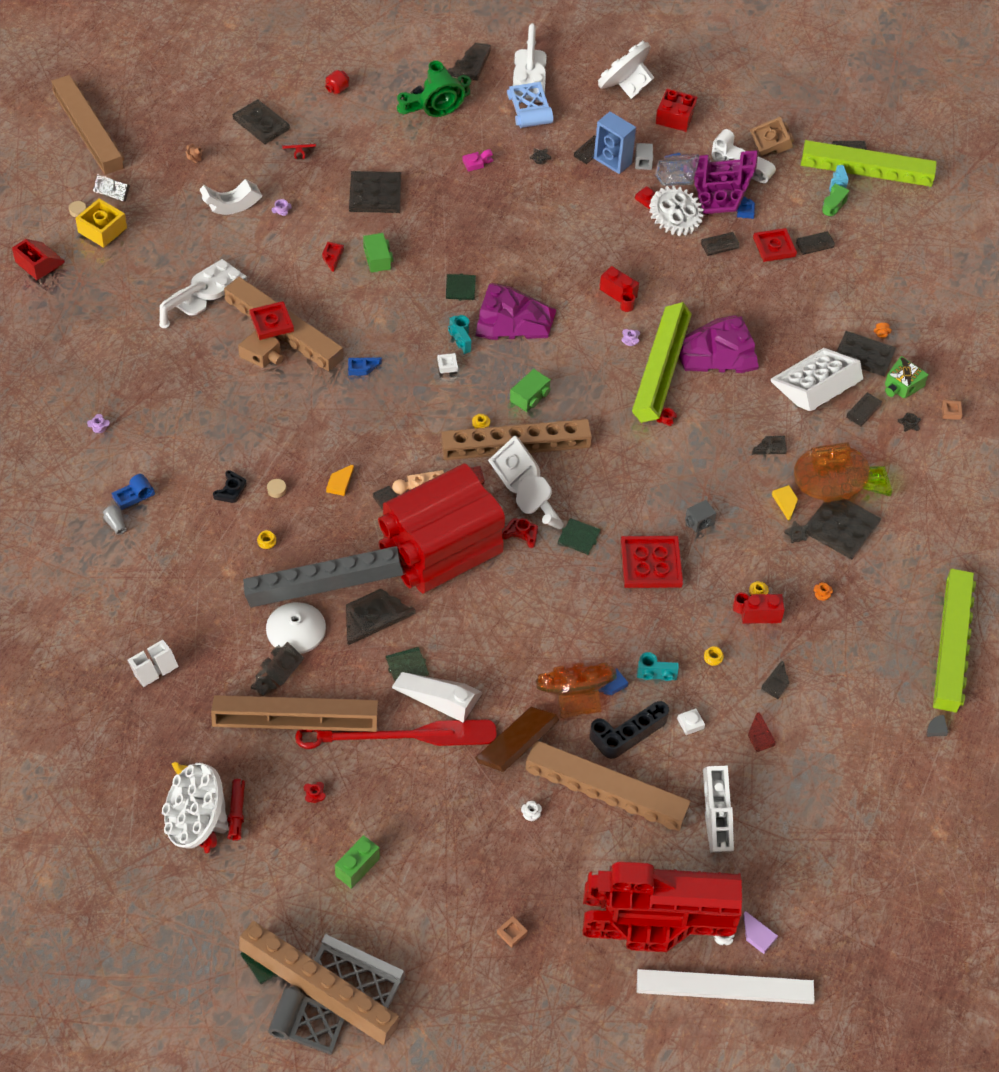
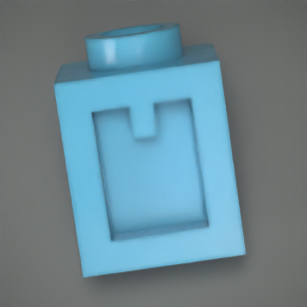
[829,165,849,192]

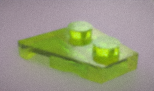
[847,466,892,496]

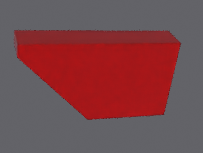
[322,242,344,272]

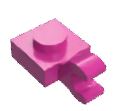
[462,149,493,172]

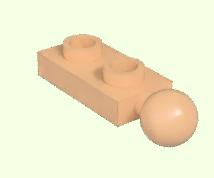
[392,470,444,494]

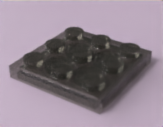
[349,171,401,213]
[803,491,881,560]

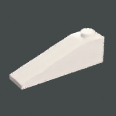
[392,672,482,722]

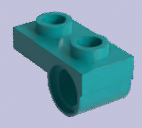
[448,315,472,354]
[637,652,679,681]

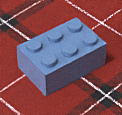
[594,112,636,174]

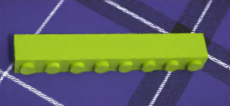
[800,140,937,187]
[632,302,692,423]
[933,569,976,713]

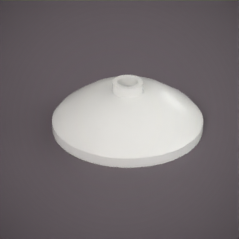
[266,602,326,654]

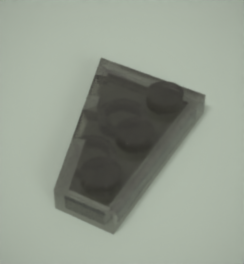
[447,43,491,81]

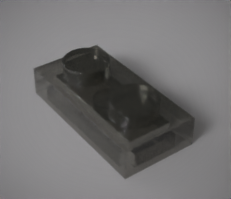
[93,175,130,201]
[796,231,835,255]
[701,232,740,256]

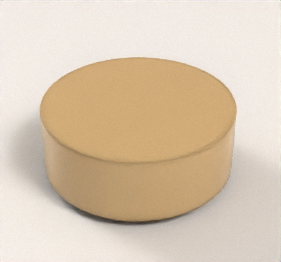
[69,201,86,217]
[267,479,286,498]

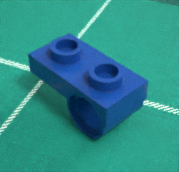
[112,474,155,510]

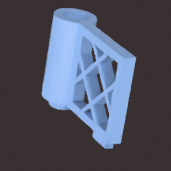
[507,82,553,128]

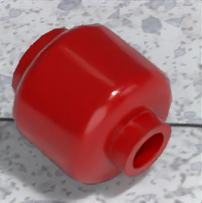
[325,70,350,94]

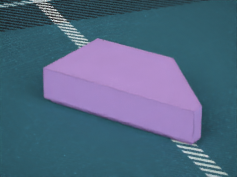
[743,911,778,954]

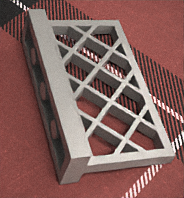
[314,934,406,1009]

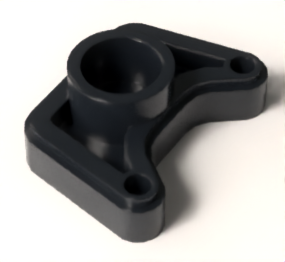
[213,470,247,503]

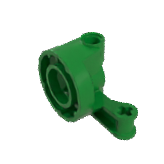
[397,60,471,117]

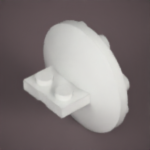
[598,41,655,99]
[162,763,229,849]

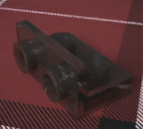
[258,642,304,686]

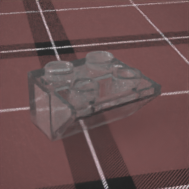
[655,154,699,186]

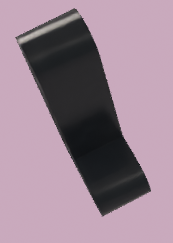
[589,701,669,759]

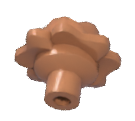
[186,144,203,163]

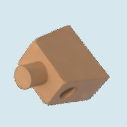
[238,330,283,368]

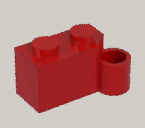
[599,266,639,312]
[733,592,785,624]

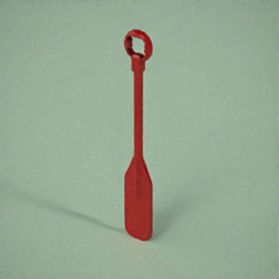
[295,720,496,749]

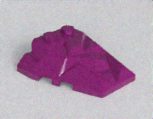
[691,150,758,214]
[475,283,557,340]
[679,315,759,373]

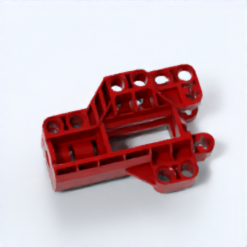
[583,862,742,952]

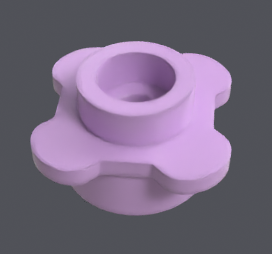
[272,199,292,216]
[622,329,640,346]
[87,414,110,433]

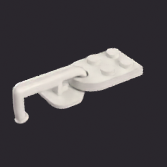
[513,23,547,103]
[159,259,247,328]
[488,436,564,529]

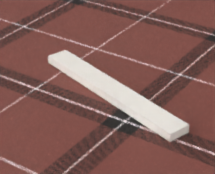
[637,969,814,1004]

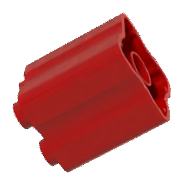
[378,463,505,594]

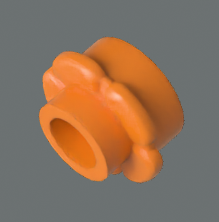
[874,323,892,338]
[814,582,833,601]

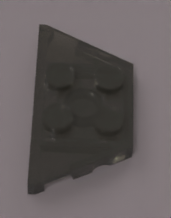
[346,589,415,645]

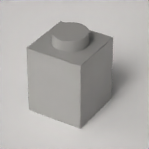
[635,143,653,170]

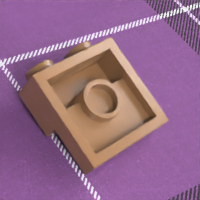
[750,117,794,156]

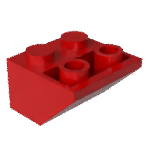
[655,89,698,132]
[12,239,65,281]

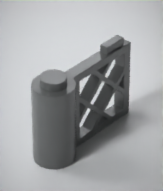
[268,986,344,1055]

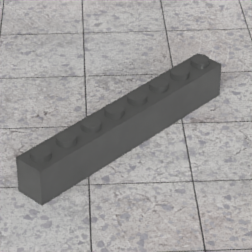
[243,546,404,608]

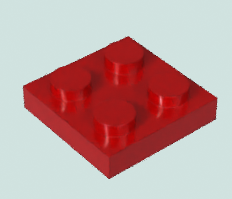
[753,228,797,262]
[249,301,294,340]

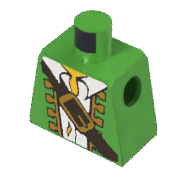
[885,356,929,398]

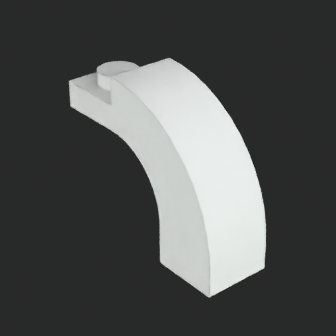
[199,179,262,215]

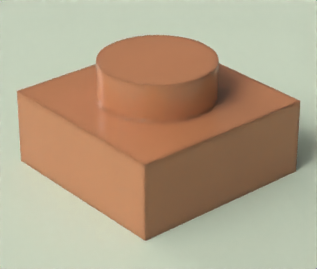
[942,400,962,420]
[497,916,528,948]

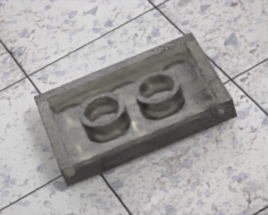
[233,99,290,144]
[836,331,896,377]

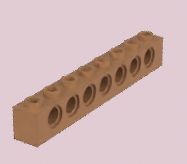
[441,419,591,460]

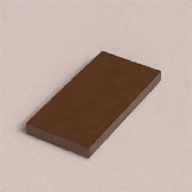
[475,707,559,772]

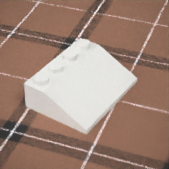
[771,348,863,411]

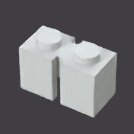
[128,640,179,687]

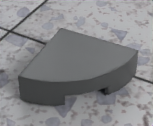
[927,715,948,737]

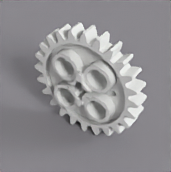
[649,186,704,236]

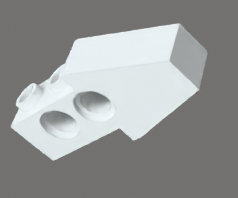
[703,766,734,853]

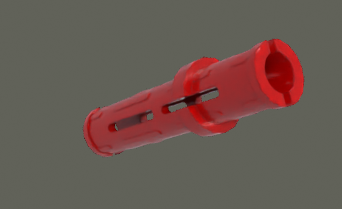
[227,779,245,841]

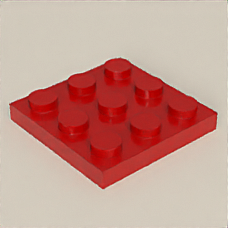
[620,536,683,588]

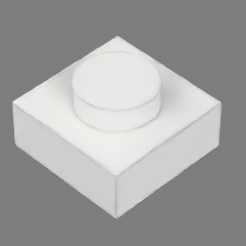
[437,353,458,373]
[677,709,705,735]

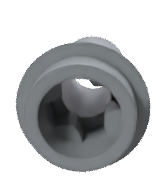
[103,505,127,535]

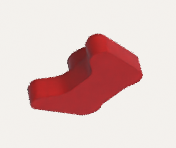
[502,518,538,548]

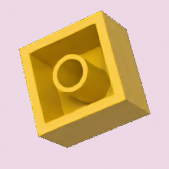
[75,198,127,248]

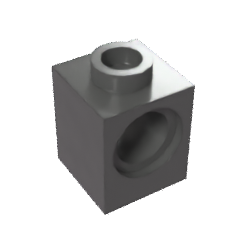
[685,500,717,533]

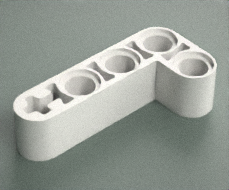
[712,129,776,183]

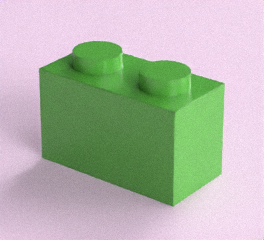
[363,233,393,273]
[510,369,551,412]
[335,835,380,889]

